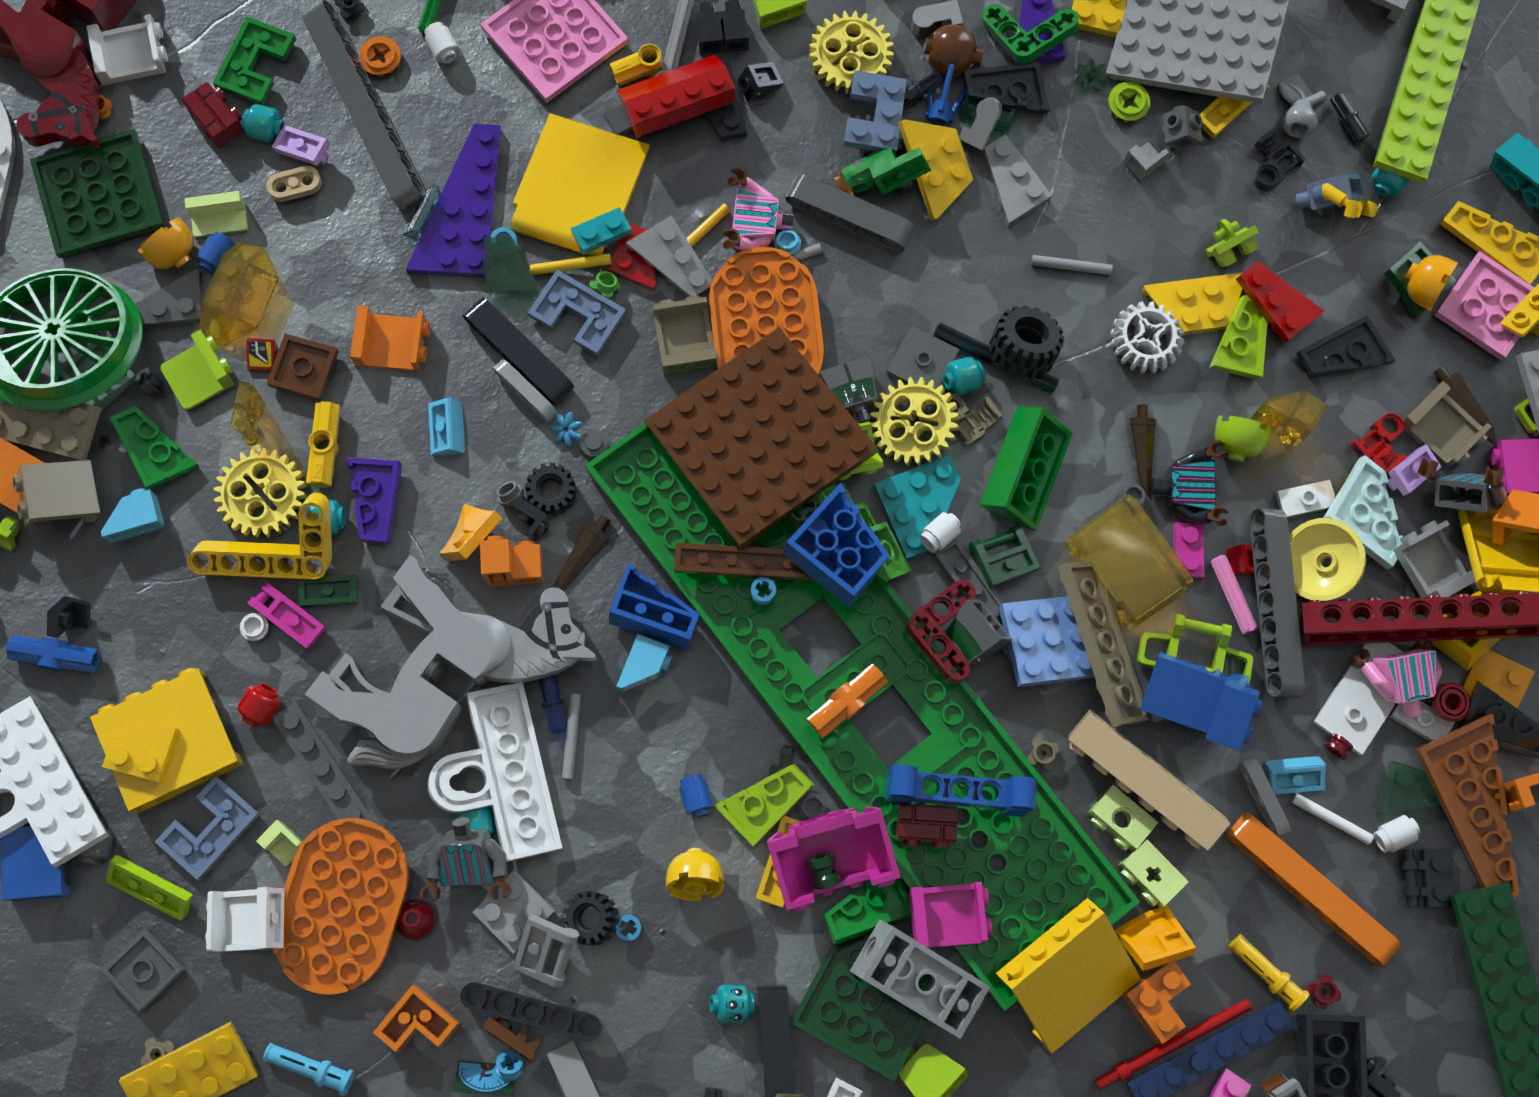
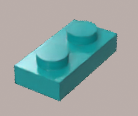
[571,207,632,255]

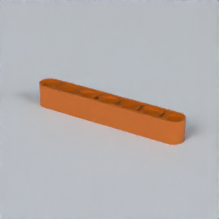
[1226,812,1401,968]

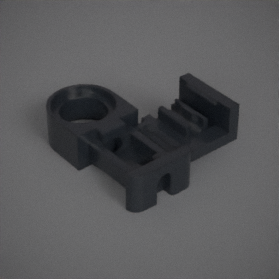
[1253,127,1305,191]

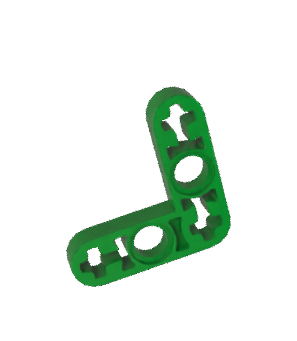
[982,4,1079,64]

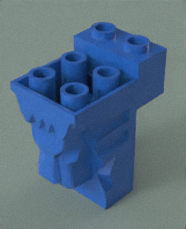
[1140,652,1263,751]

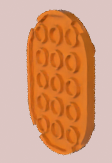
[709,247,824,375]
[273,818,409,995]

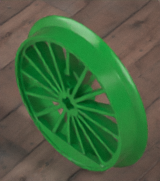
[0,268,143,411]

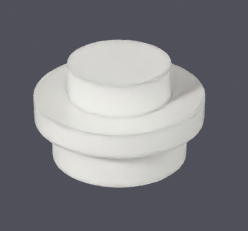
[240,613,269,641]

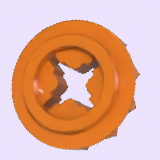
[359,36,402,78]

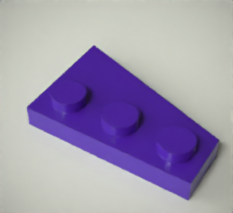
[1014,0,1066,64]
[346,457,402,544]

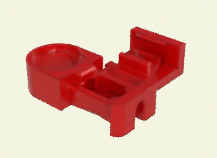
[1351,413,1407,474]

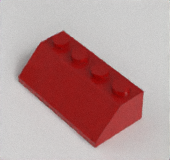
[616,55,735,138]

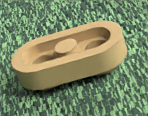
[266,166,322,202]

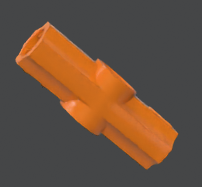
[807,664,888,739]

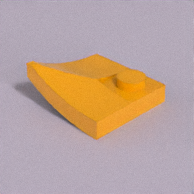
[439,504,502,561]
[1462,650,1535,708]
[1115,905,1196,971]

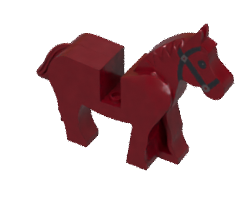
[0,0,137,149]

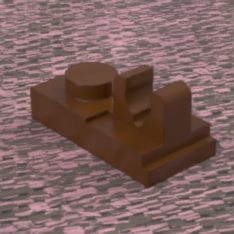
[483,1017,543,1063]

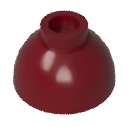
[1430,682,1471,722]
[396,899,436,941]

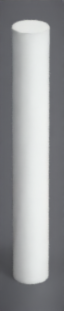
[1291,793,1374,845]

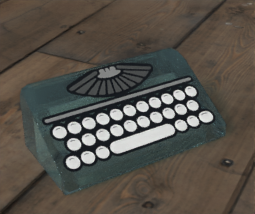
[402,184,441,242]

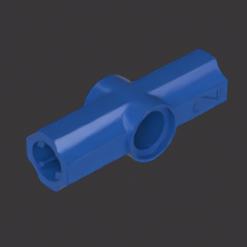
[6,635,100,674]

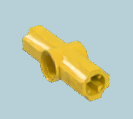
[306,401,341,488]

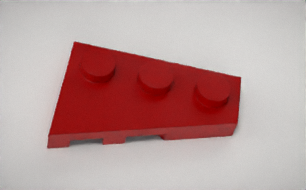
[1235,261,1324,343]

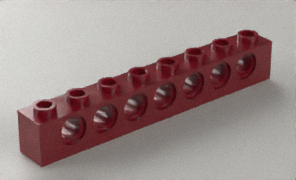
[1302,591,1539,645]

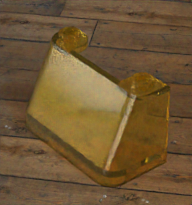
[1066,494,1194,631]

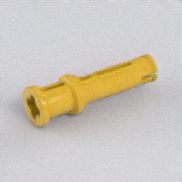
[1228,934,1310,1012]

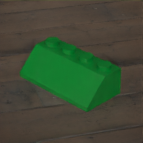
[980,406,1073,531]

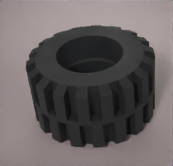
[989,306,1064,380]

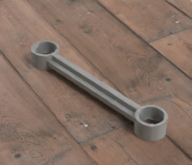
[654,0,695,77]

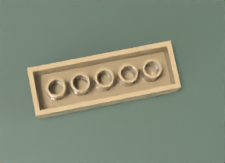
[1068,709,1230,850]

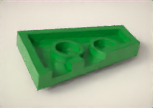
[110,406,199,490]
[823,878,911,945]

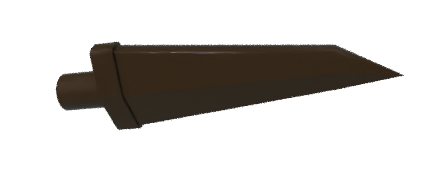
[1434,366,1496,444]
[1130,404,1156,498]
[553,515,611,590]

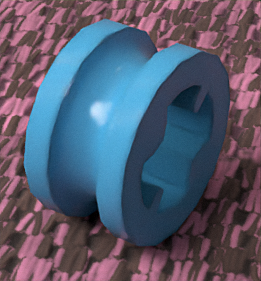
[751,577,776,605]
[615,915,642,942]
[496,1050,523,1082]

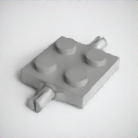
[472,870,556,954]

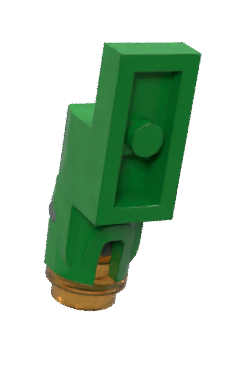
[834,147,931,195]

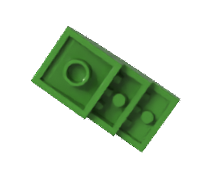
[814,483,912,582]

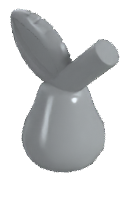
[1279,82,1327,138]

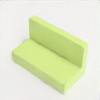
[185,191,248,238]

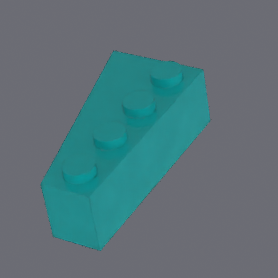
[1490,133,1539,209]

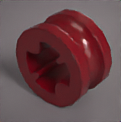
[1324,733,1354,760]

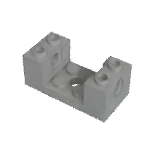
[850,920,990,1039]

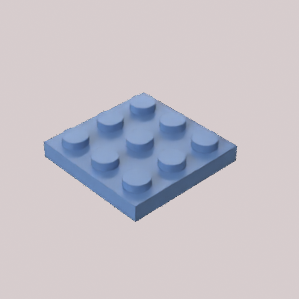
[999,596,1095,687]

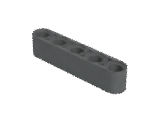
[785,174,915,252]

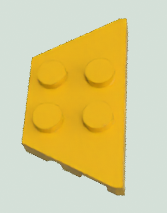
[898,120,973,221]
[1142,272,1243,335]

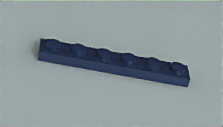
[1125,1001,1294,1097]

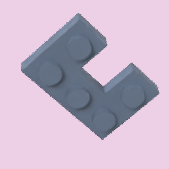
[843,70,907,155]
[528,269,626,357]
[155,776,260,881]

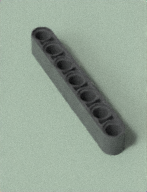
[1249,508,1305,698]

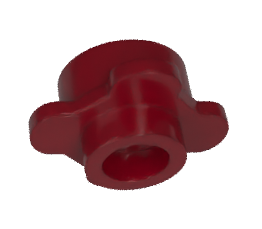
[1306,974,1342,1009]

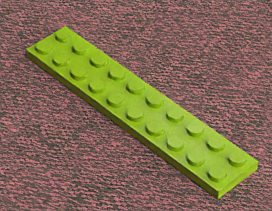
[1373,0,1480,184]

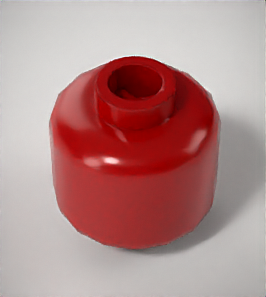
[237,683,281,727]

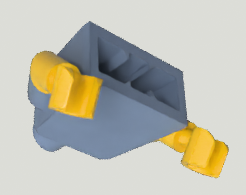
[1296,173,1378,218]

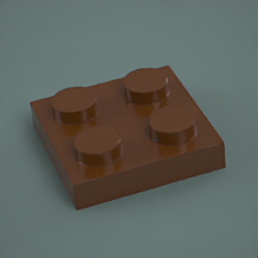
[267,333,339,401]

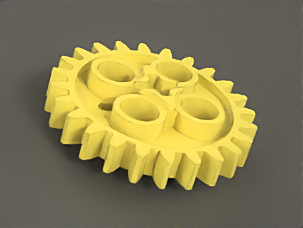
[809,11,894,94]
[870,377,960,466]
[214,448,307,538]

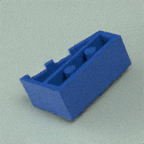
[609,562,699,651]

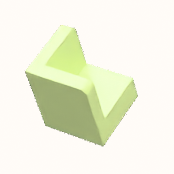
[256,820,303,866]

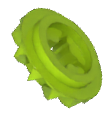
[1108,82,1150,123]

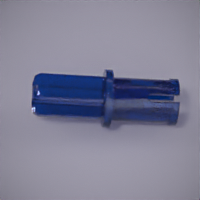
[539,675,567,733]

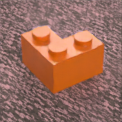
[480,536,543,586]
[1121,961,1191,1044]
[373,985,462,1052]

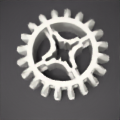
[1110,301,1184,374]

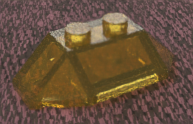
[199,240,279,347]

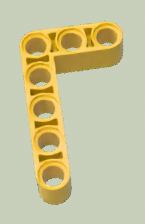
[187,493,332,579]

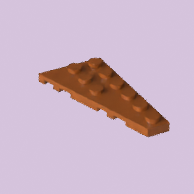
[1415,714,1520,899]

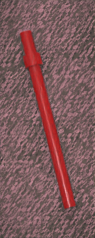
[1094,999,1252,1090]

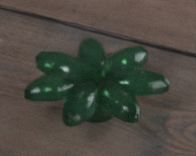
[1075,59,1109,90]

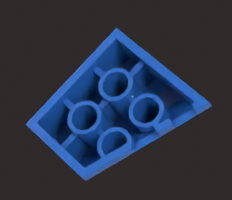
[783,483,890,608]

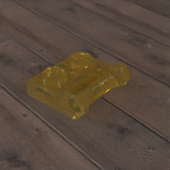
[231,381,265,446]

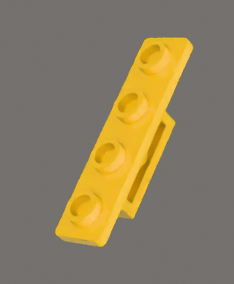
[1501,283,1539,337]

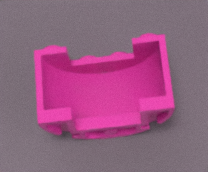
[767,807,901,912]

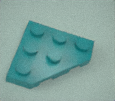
[874,455,961,560]

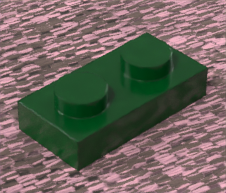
[299,574,358,608]

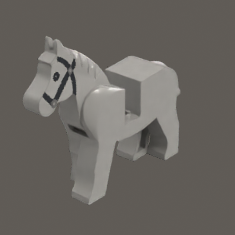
[305,555,597,769]

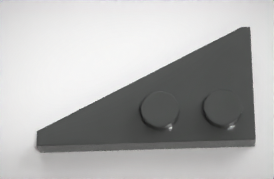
[107,269,204,332]

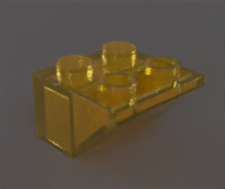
[1250,391,1329,448]

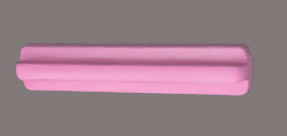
[1211,555,1257,634]

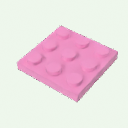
[1434,251,1534,361]

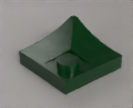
[1384,241,1456,319]

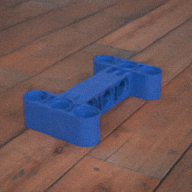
[884,765,1037,817]

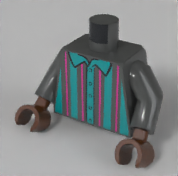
[1418,459,1507,513]
[420,817,512,901]

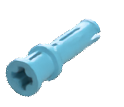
[263,1043,355,1096]

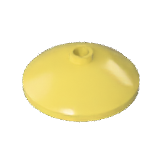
[1289,518,1366,602]

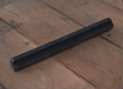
[933,323,1059,393]

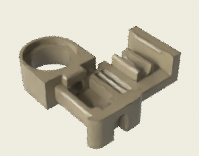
[951,394,1003,448]

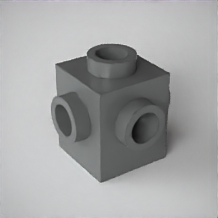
[1162,105,1202,151]

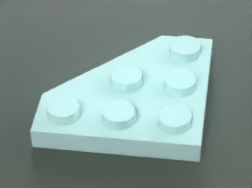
[1323,455,1403,569]

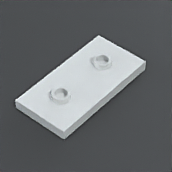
[1312,642,1402,756]

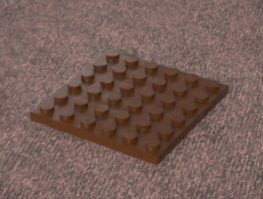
[644,327,878,549]

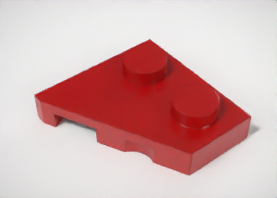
[606,223,656,292]

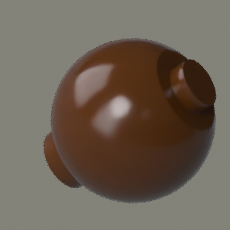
[923,24,984,78]

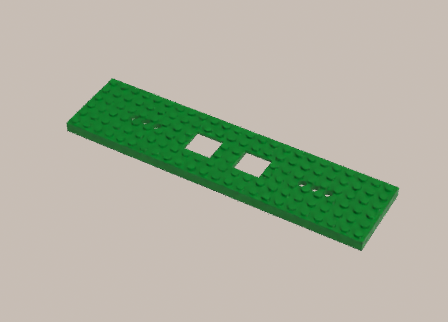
[585,423,1140,1011]

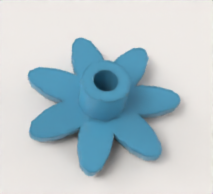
[550,412,582,448]

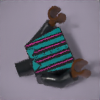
[1150,440,1229,526]

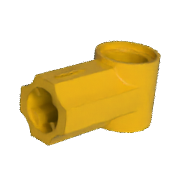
[610,44,663,86]

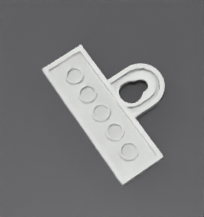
[427,682,562,862]
[0,696,109,868]

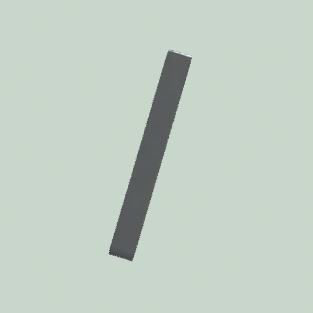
[302,0,426,210]

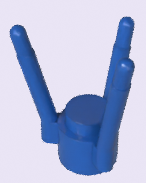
[925,64,966,127]

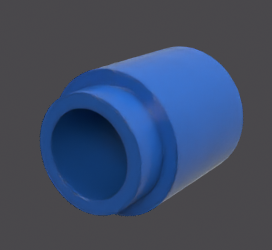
[195,231,235,273]
[679,774,714,819]

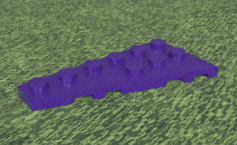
[406,124,501,278]

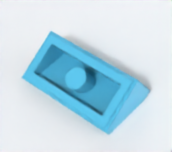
[428,397,465,457]
[1264,756,1326,795]

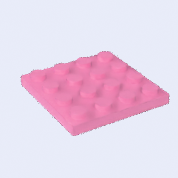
[480,0,629,103]

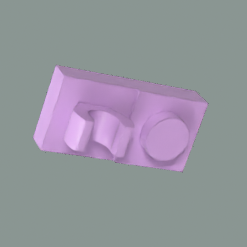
[272,125,330,166]
[1387,444,1442,496]

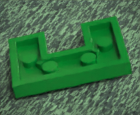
[213,16,297,105]

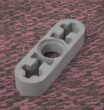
[492,359,558,423]
[1239,757,1291,838]

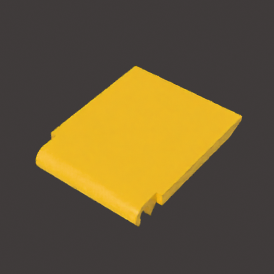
[510,113,650,256]
[1457,509,1539,595]

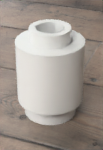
[424,22,460,63]
[919,512,961,553]
[1373,815,1420,853]

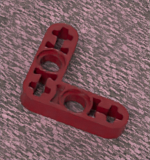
[906,580,976,684]

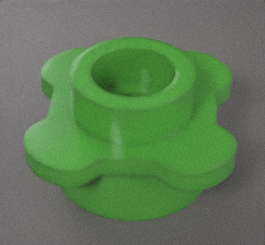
[589,271,621,298]

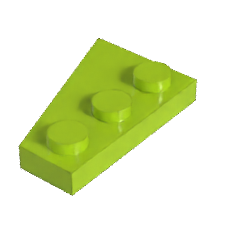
[1209,295,1268,380]
[714,764,814,847]

